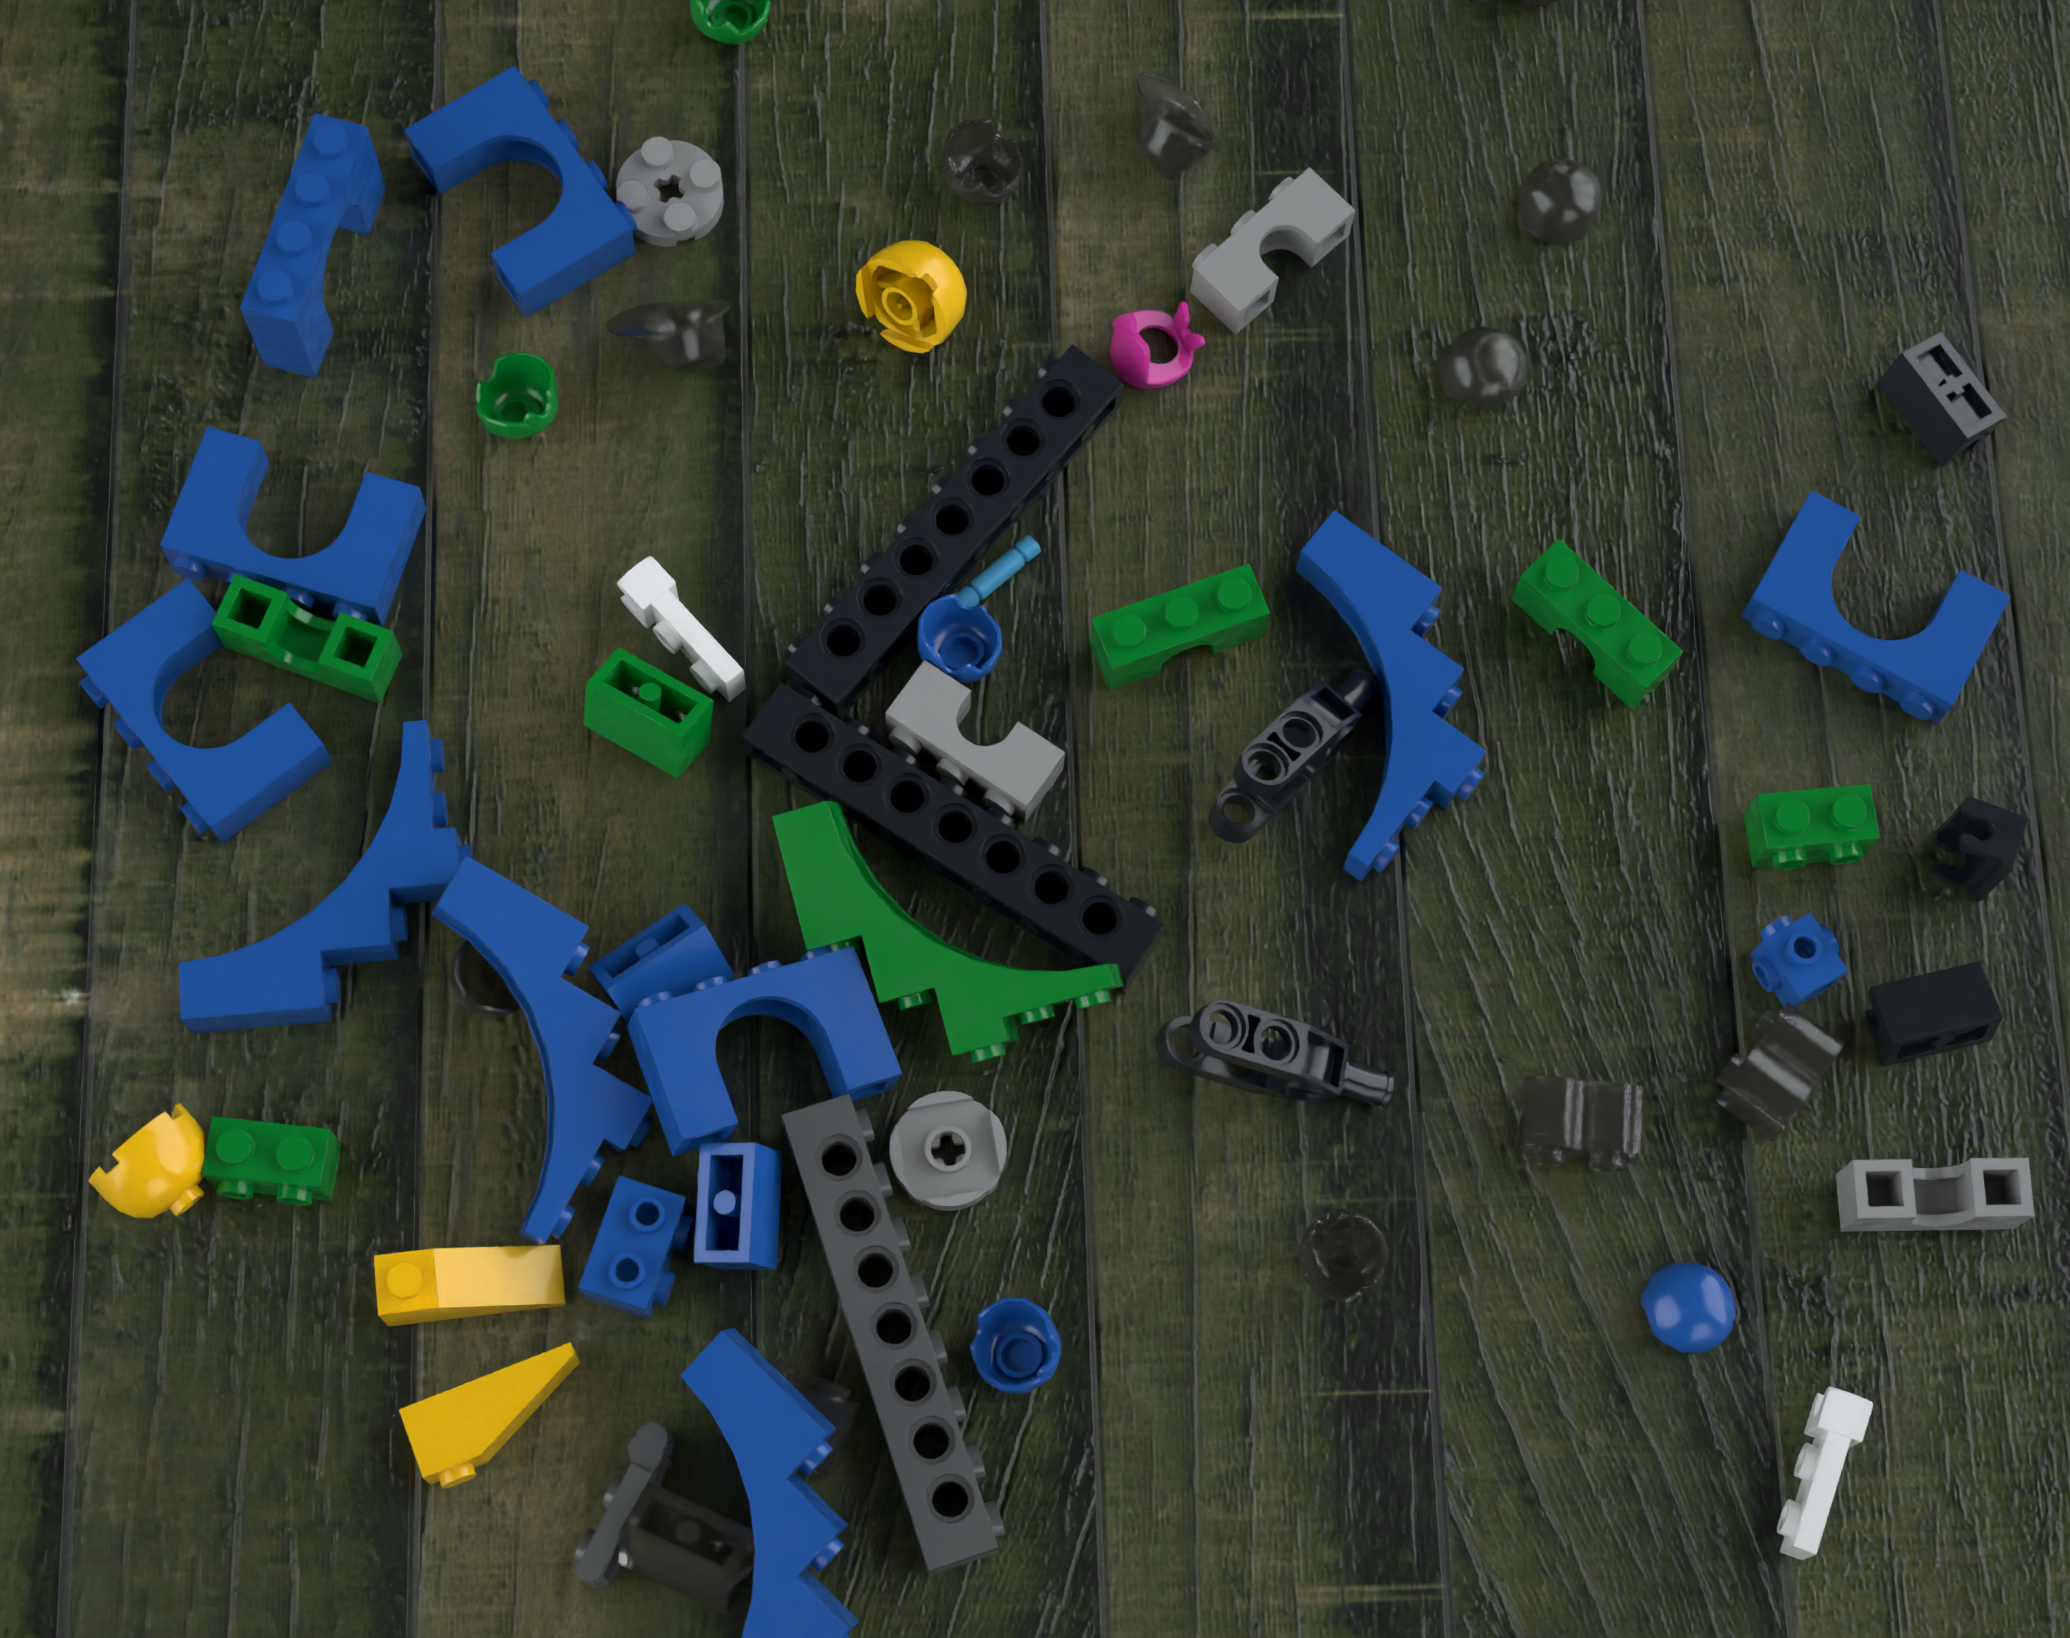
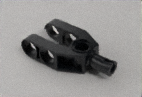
[1208,667,1382,843]
[1155,1000,1394,1108]

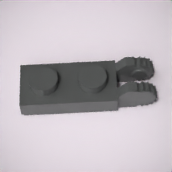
[574,1421,677,1592]

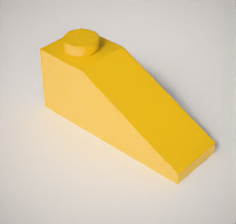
[374,1245,566,1327]
[399,1342,580,1489]

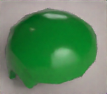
[689,0,771,45]
[475,352,559,441]

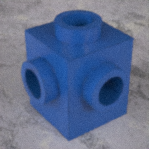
[1750,912,1849,1013]

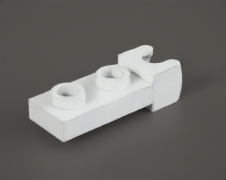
[617,556,746,702]
[1777,1387,1873,1560]

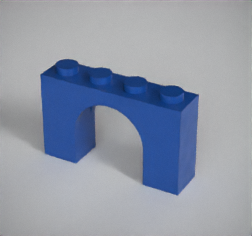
[404,66,637,318]
[240,113,386,378]
[160,426,427,627]
[1740,490,2011,723]
[76,578,332,844]
[626,946,902,1157]

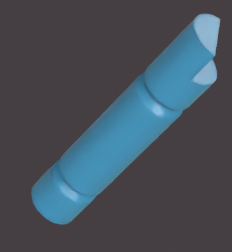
[955,535,1041,607]

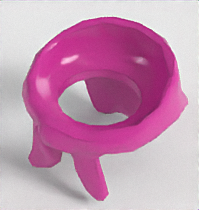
[1109,301,1205,390]

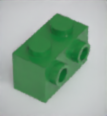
[583,647,714,778]
[1743,784,1880,870]
[202,1116,341,1206]

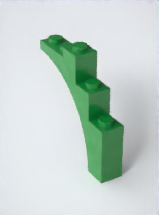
[772,801,1124,1063]

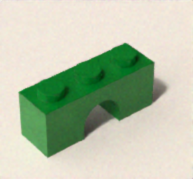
[1511,539,1683,710]
[1089,563,1270,691]
[212,574,402,704]

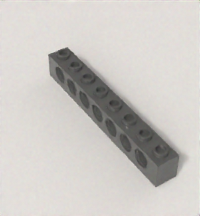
[782,1093,1005,1576]

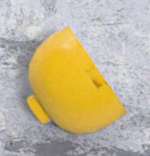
[856,240,967,353]
[88,1103,208,1218]

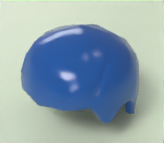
[917,594,1003,684]
[1641,1262,1736,1353]
[970,1297,1061,1394]

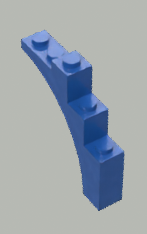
[1296,510,1486,882]
[179,720,473,1034]
[431,855,654,1246]
[680,1328,859,1638]

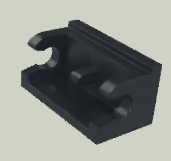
[1877,332,2007,468]
[1931,796,2029,901]
[1865,961,2003,1067]

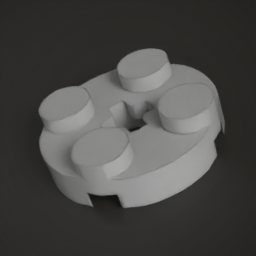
[615,137,724,247]
[889,1091,1007,1211]

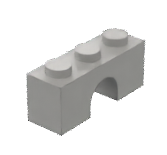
[1190,167,1355,335]
[885,660,1065,822]
[1836,1158,2035,1232]

